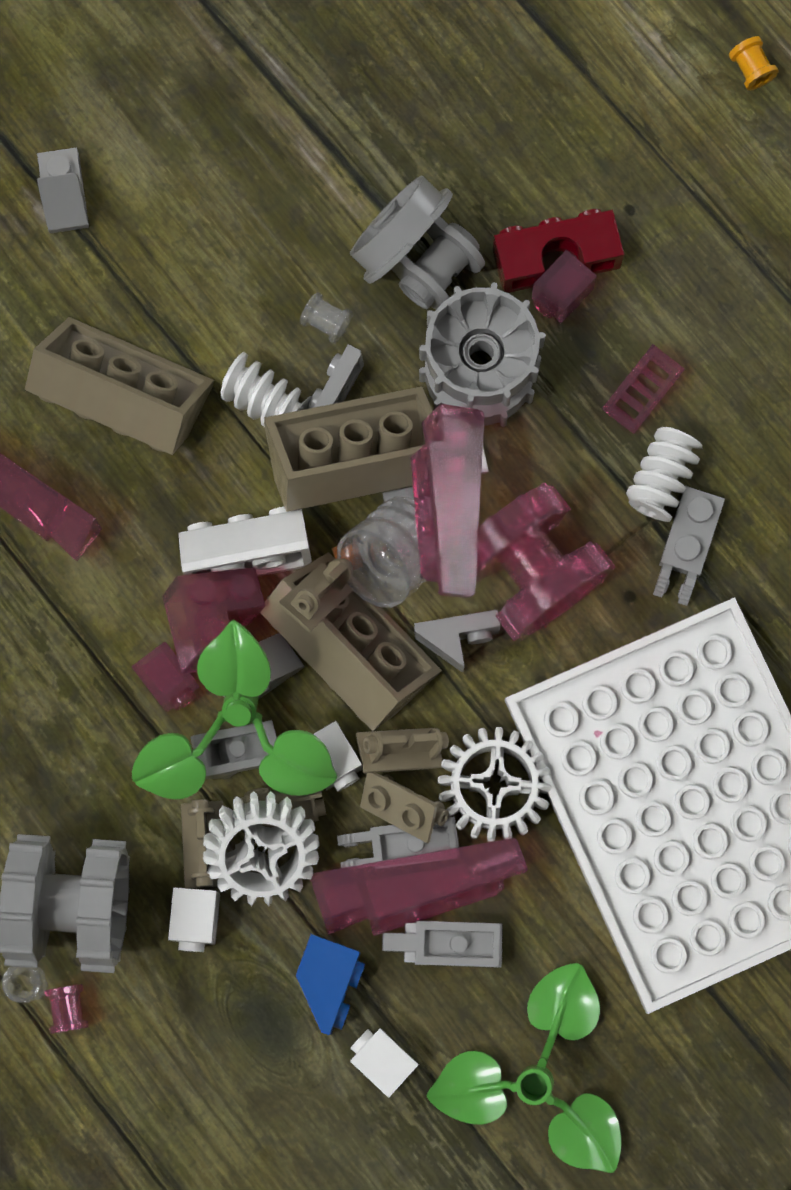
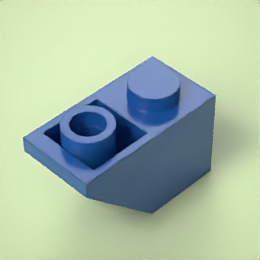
[296,934,365,1035]

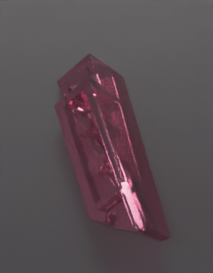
[410,404,484,598]
[0,453,102,562]
[311,838,528,936]

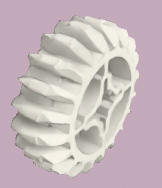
[438,727,551,842]
[203,791,319,907]

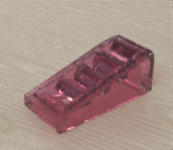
[602,344,685,434]

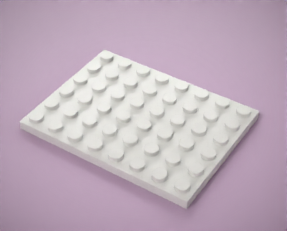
[505,597,791,1014]

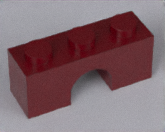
[493,209,624,293]

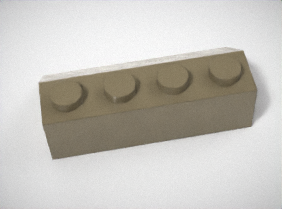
[25,317,214,455]
[264,386,449,512]
[258,552,442,731]

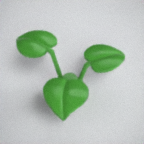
[132,620,337,799]
[427,963,622,1173]

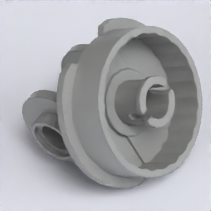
[350,176,485,310]

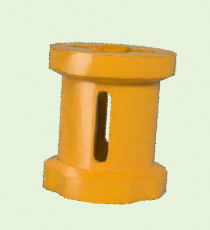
[729,36,779,90]

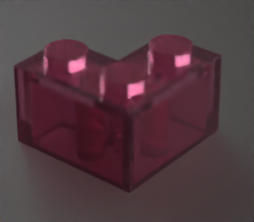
[162,567,265,674]

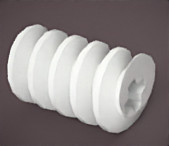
[221,352,311,427]
[626,427,703,522]

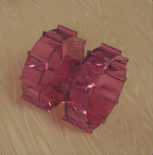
[451,482,616,641]

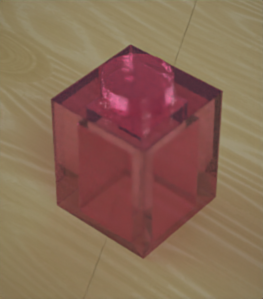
[531,250,597,323]
[132,641,199,712]

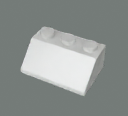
[179,507,312,589]

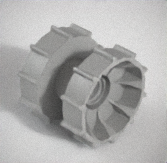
[419,282,546,431]
[0,834,130,973]

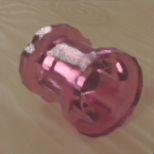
[44,984,89,1034]

